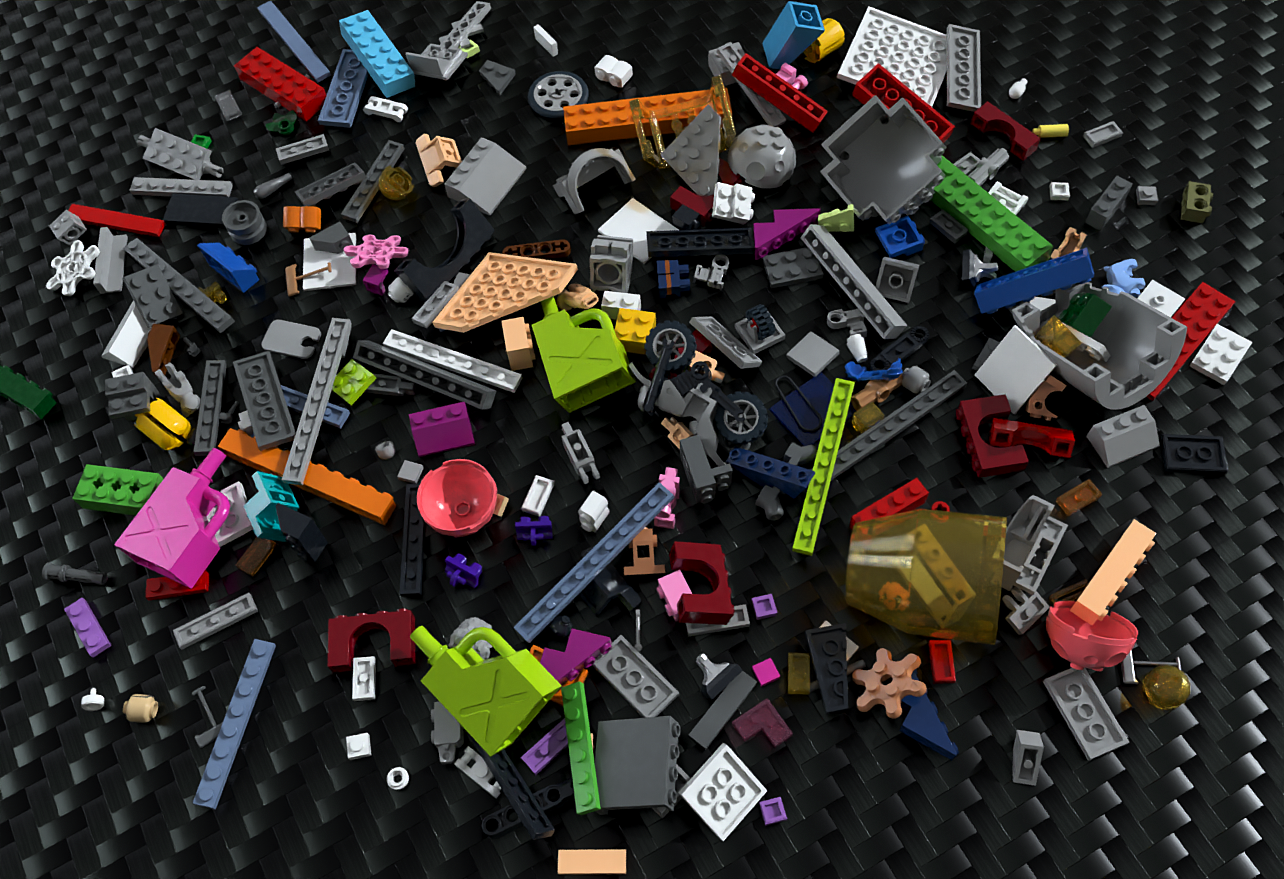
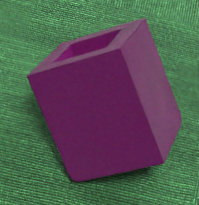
[363,264,388,295]

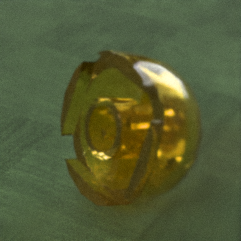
[378,166,414,201]
[1143,665,1191,710]

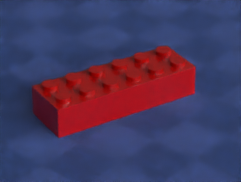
[234,47,327,122]
[852,63,955,143]

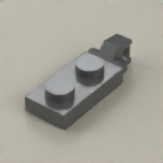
[364,373,417,396]

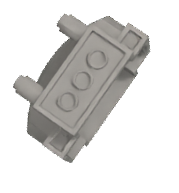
[820,95,947,225]

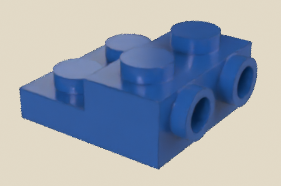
[875,216,925,258]

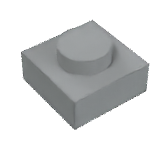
[1136,186,1158,205]

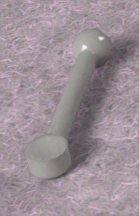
[634,610,642,652]

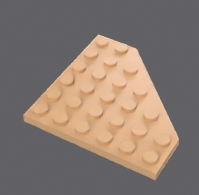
[432,252,578,333]

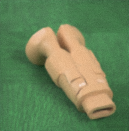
[557,284,598,311]

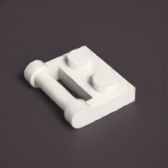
[988,181,1029,215]

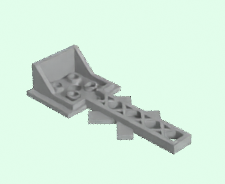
[405,1,491,80]

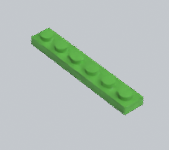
[561,681,601,815]

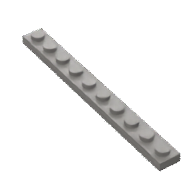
[282,318,352,485]

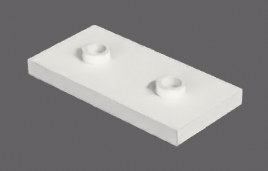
[1137,280,1185,317]

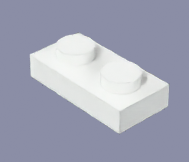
[352,656,376,701]

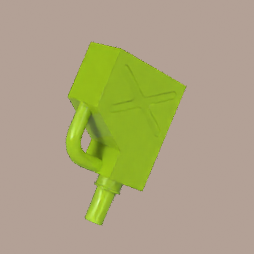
[532,296,636,413]
[410,626,562,757]

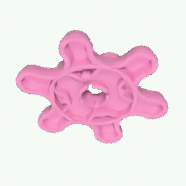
[343,235,408,269]

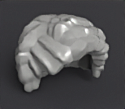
[448,617,493,660]

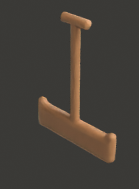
[285,262,332,297]

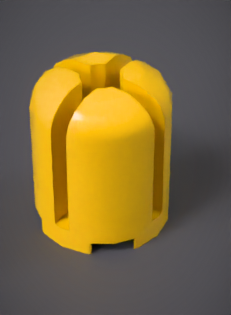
[803,18,845,63]
[134,398,191,450]

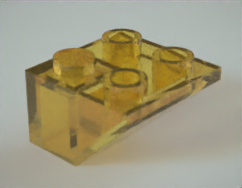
[1034,315,1082,359]

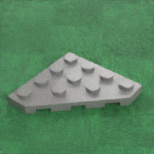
[661,104,721,196]

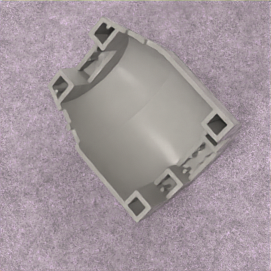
[1012,282,1187,410]

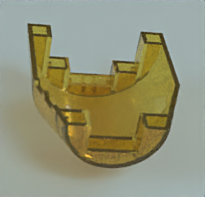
[846,509,1007,645]

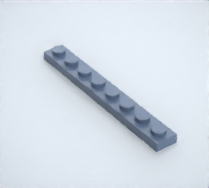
[193,639,276,810]

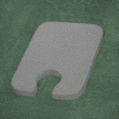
[261,320,321,359]

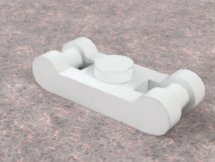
[363,96,408,122]
[454,746,501,798]

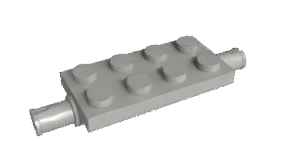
[137,128,223,180]

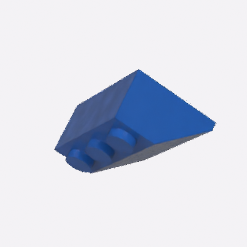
[197,243,259,293]

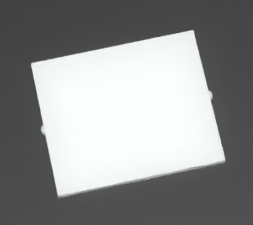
[598,198,679,264]
[303,233,356,291]
[975,325,1057,414]

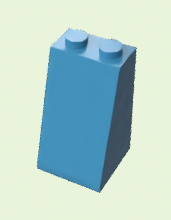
[762,1,825,70]

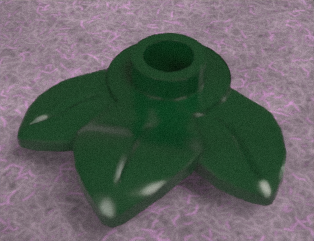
[266,110,297,135]

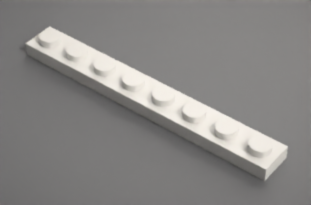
[383,329,522,393]

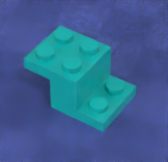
[243,471,299,542]

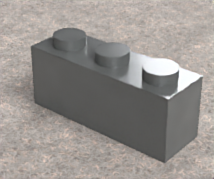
[1085,176,1132,231]

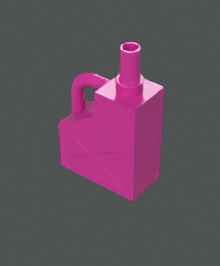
[114,448,230,589]

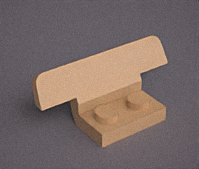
[416,134,462,187]

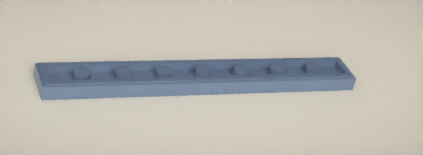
[257,0,331,83]

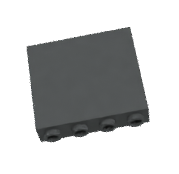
[595,716,680,815]

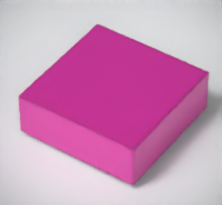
[752,658,780,687]

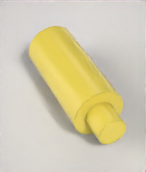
[1032,124,1069,138]

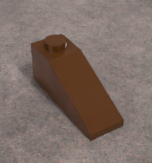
[147,324,180,381]

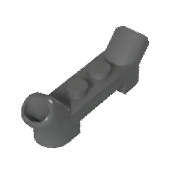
[755,443,817,521]

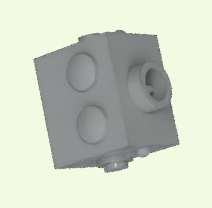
[49,210,87,245]

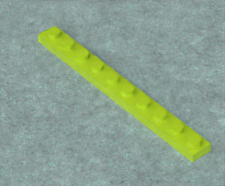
[792,378,855,556]

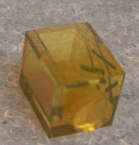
[852,401,884,433]

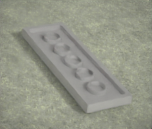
[947,24,981,112]

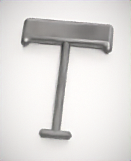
[1120,650,1181,684]

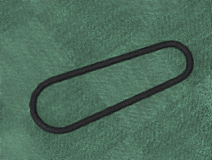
[774,376,822,432]

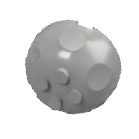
[727,125,796,188]

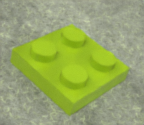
[332,359,377,405]

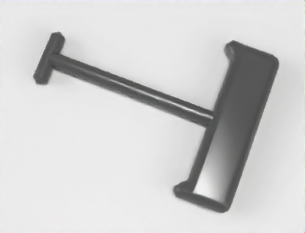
[192,686,223,748]

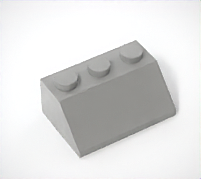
[1087,405,1160,468]

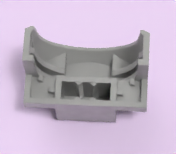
[990,495,1068,595]

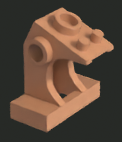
[1025,375,1067,421]
[624,527,665,575]

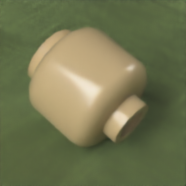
[123,694,158,723]

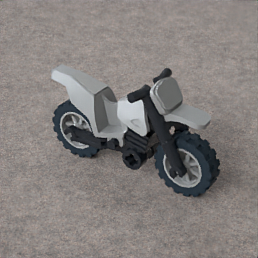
[629,320,768,467]

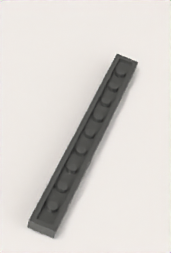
[123,238,235,333]
[810,370,967,481]

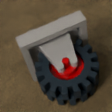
[735,304,785,354]

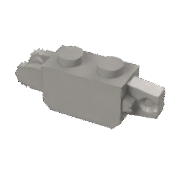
[561,422,600,484]
[431,701,464,764]

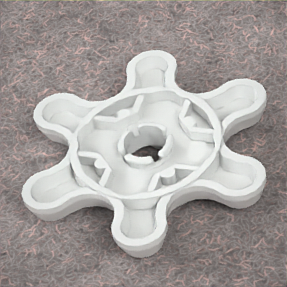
[46,240,100,296]

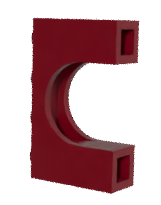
[670,158,745,227]
[956,394,1029,478]
[669,541,735,625]
[328,609,415,673]

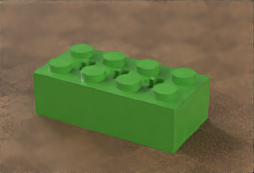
[72,464,164,515]

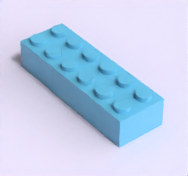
[339,10,415,98]

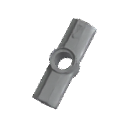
[968,148,1009,186]

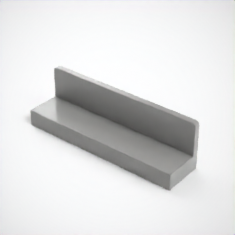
[93,227,128,294]

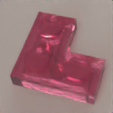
[732,698,793,747]

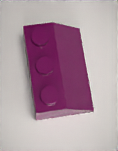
[409,402,475,457]

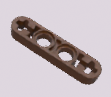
[502,240,571,260]

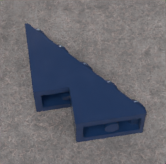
[725,447,816,499]
[899,669,959,760]

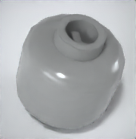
[902,366,931,394]

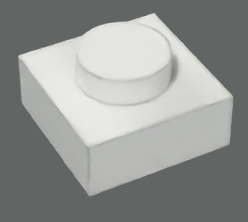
[346,733,371,760]

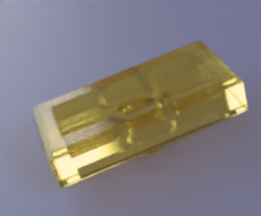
[788,653,810,694]

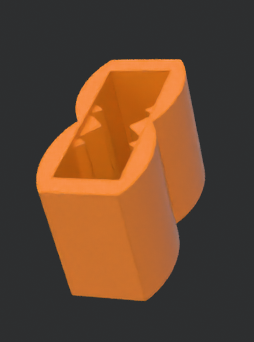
[283,206,321,233]

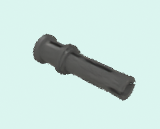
[42,562,108,585]

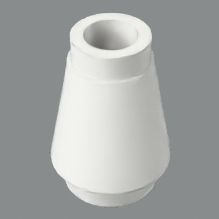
[846,334,868,363]

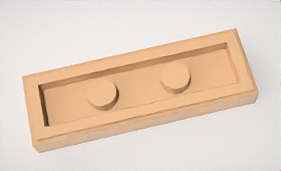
[558,849,626,875]

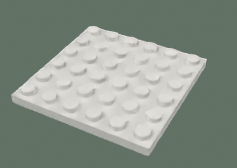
[837,6,947,107]

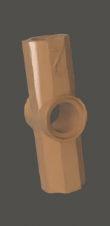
[850,374,903,411]

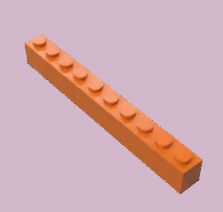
[218,428,396,525]

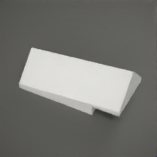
[102,300,160,368]

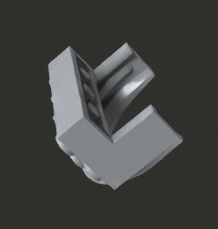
[553,148,636,214]

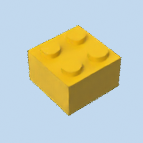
[614,308,656,355]

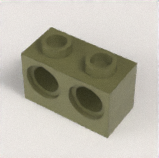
[1181,181,1213,223]

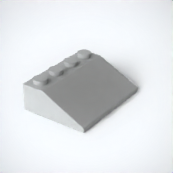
[444,137,526,216]

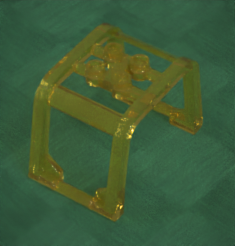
[629,75,736,168]

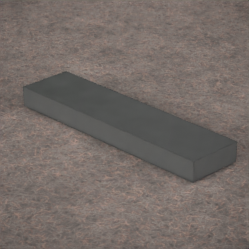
[688,671,757,750]

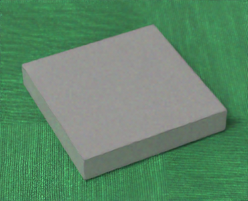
[787,331,839,377]

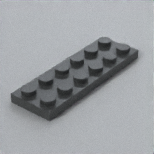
[233,351,296,451]

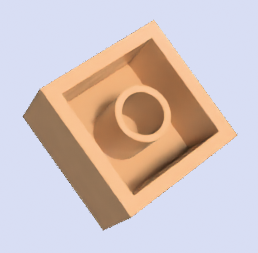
[502,317,535,371]

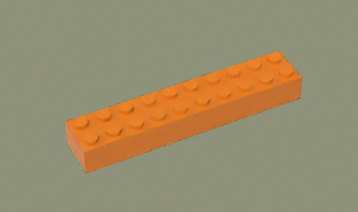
[563,88,732,145]

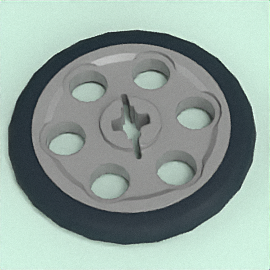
[528,71,589,119]

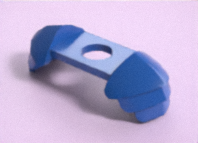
[844,358,903,382]

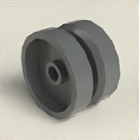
[222,200,267,245]

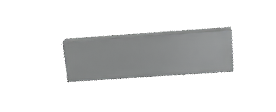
[173,593,258,649]

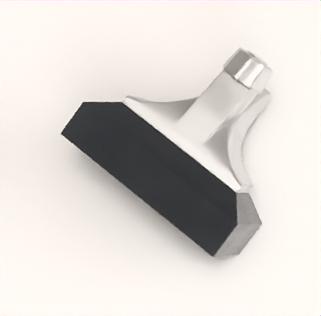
[962,249,998,290]
[696,653,743,699]

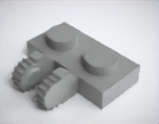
[1002,587,1050,635]

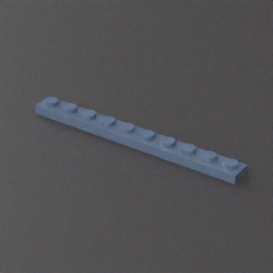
[514,482,675,643]

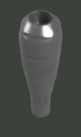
[253,173,292,200]

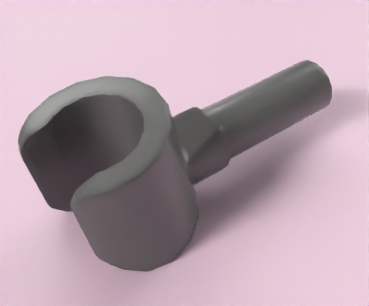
[183,337,201,357]
[219,401,239,424]

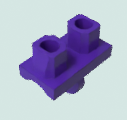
[515,516,553,546]
[445,553,482,588]

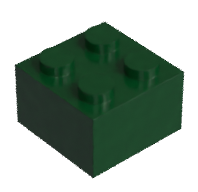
[1059,292,1112,337]

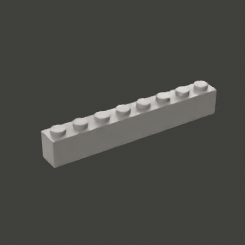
[800,224,907,339]

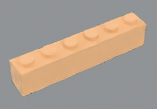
[1070,519,1156,625]

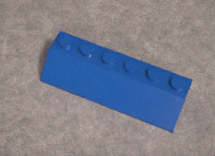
[974,248,1094,314]

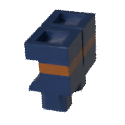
[657,260,690,299]

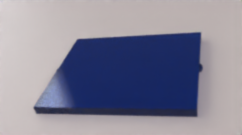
[769,372,859,446]

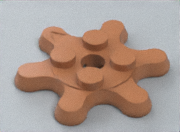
[852,648,927,719]

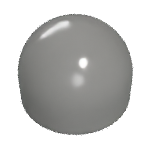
[375,441,396,459]

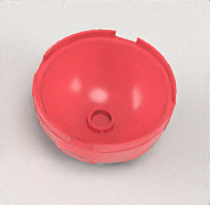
[417,459,497,538]
[1046,601,1138,671]

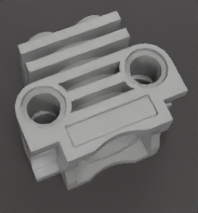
[590,235,633,293]

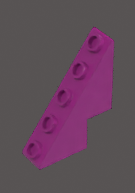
[753,208,821,260]
[540,629,612,694]

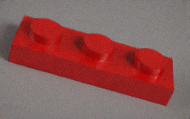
[146,571,209,600]

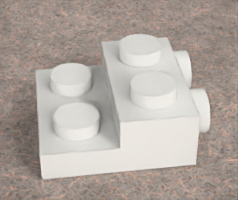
[712,182,755,225]

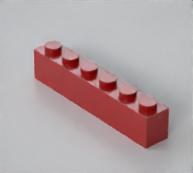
[732,53,828,133]

